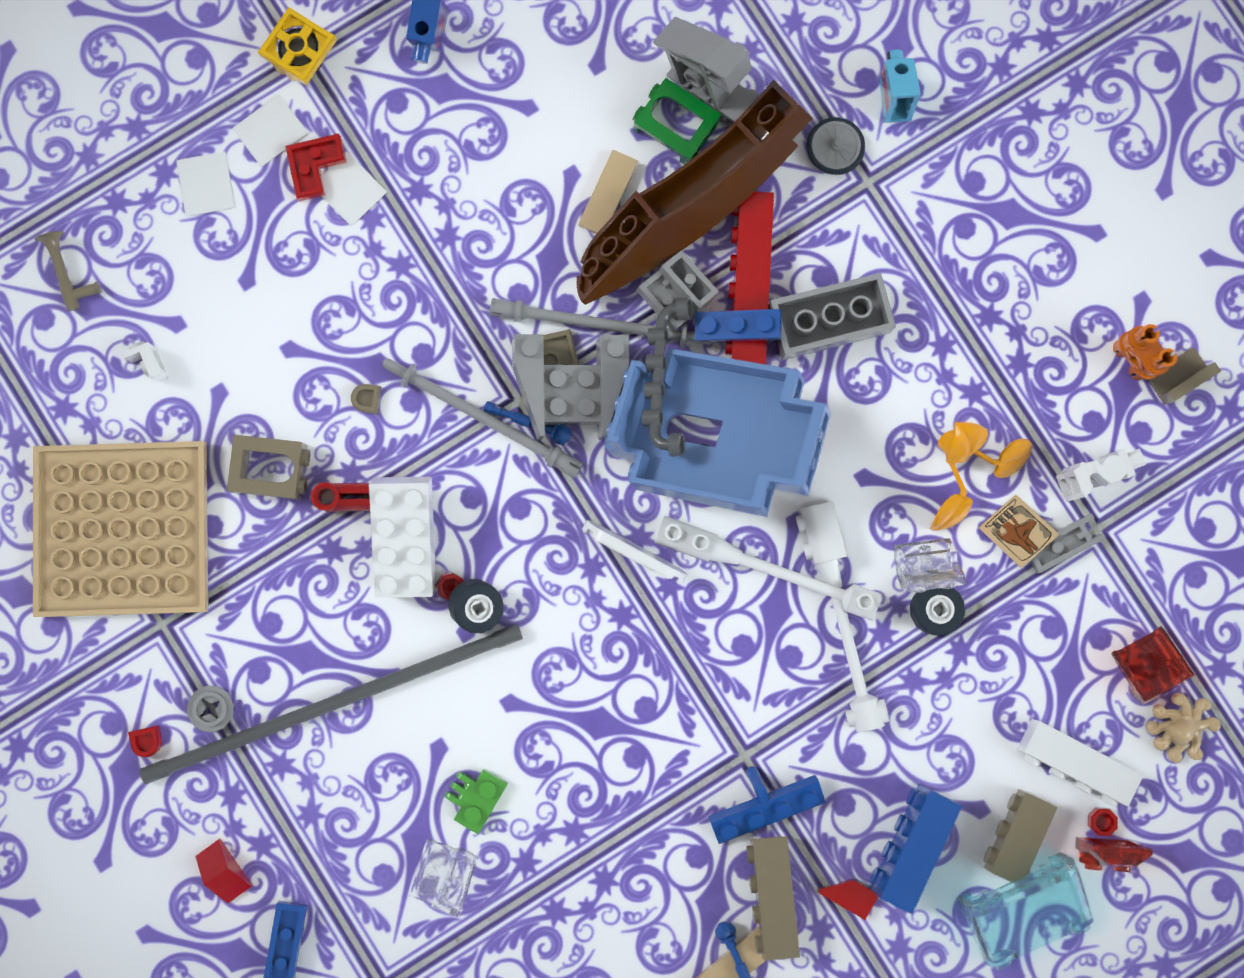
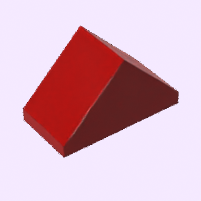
[195,839,253,904]

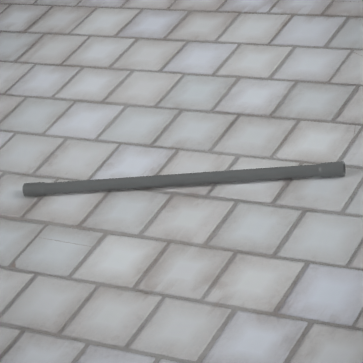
[140,623,523,785]

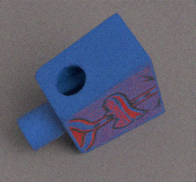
[406,0,449,64]

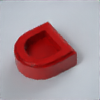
[128,725,162,757]

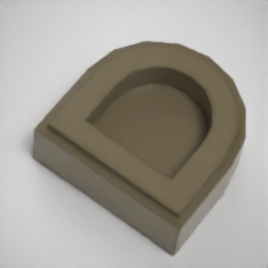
[351,384,382,415]

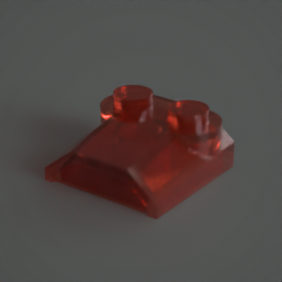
[1111,626,1195,705]
[1075,837,1153,872]

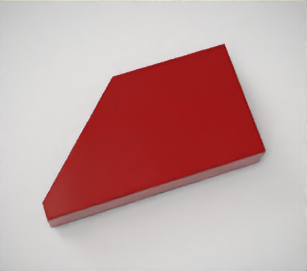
[817,879,878,920]

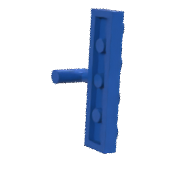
[708,766,826,844]

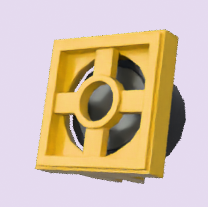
[257,7,337,85]

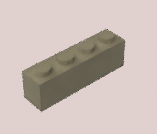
[746,836,800,961]

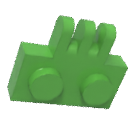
[444,769,508,834]

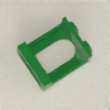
[632,77,721,165]

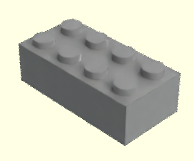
[768,273,896,360]

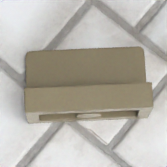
[1147,348,1221,405]

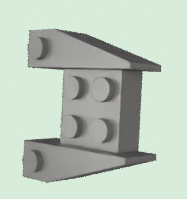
[653,16,760,127]
[512,334,629,440]

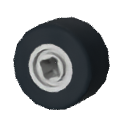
[448,579,504,633]
[910,584,965,635]

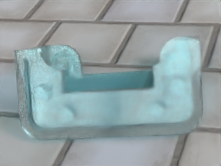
[956,852,1094,970]

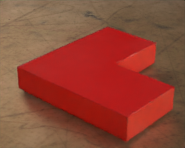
[285,133,347,202]

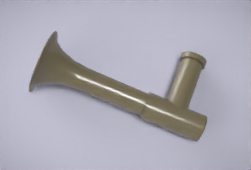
[35,231,102,312]

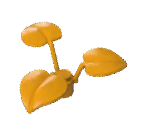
[929,422,1033,531]

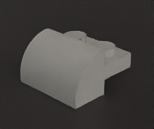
[636,250,719,333]

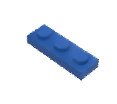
[695,309,782,342]
[264,900,308,978]

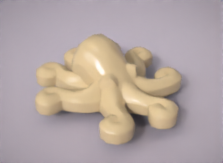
[1145,692,1221,763]

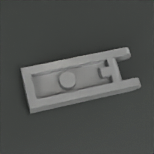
[1030,513,1106,574]

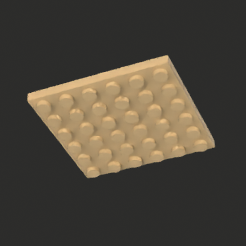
[33,441,208,617]

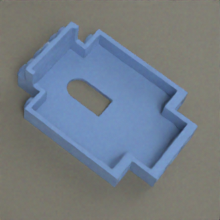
[605,348,831,517]

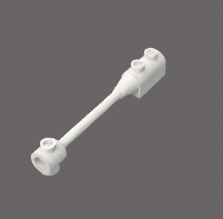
[796,501,890,732]
[655,515,882,621]

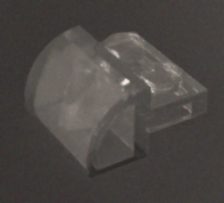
[894,538,965,593]
[409,839,478,917]

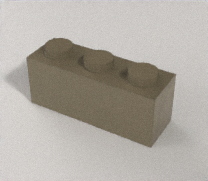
[983,789,1058,887]

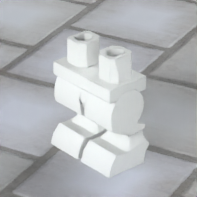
[1056,448,1146,502]

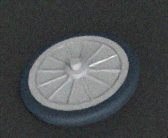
[807,117,865,175]

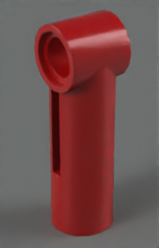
[311,482,370,512]

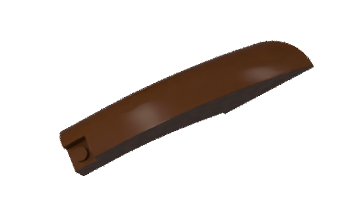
[576,80,813,305]

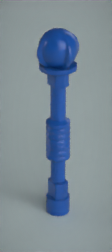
[483,401,571,445]
[715,921,752,978]

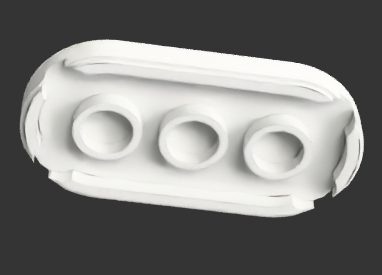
[582,520,688,584]

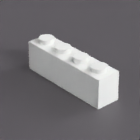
[1017,719,1143,807]

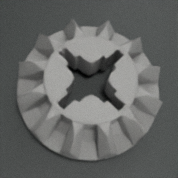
[187,686,235,732]

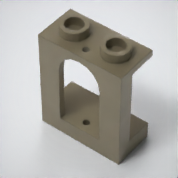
[226,435,311,501]

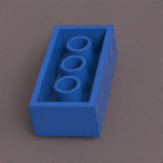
[869,784,962,915]

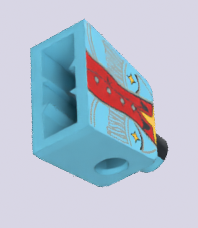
[880,49,921,123]

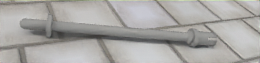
[490,298,712,348]
[382,358,584,479]

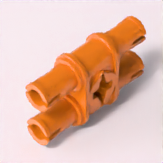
[1113,324,1177,380]

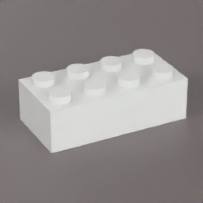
[369,477,436,598]

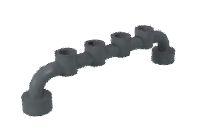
[642,297,693,457]

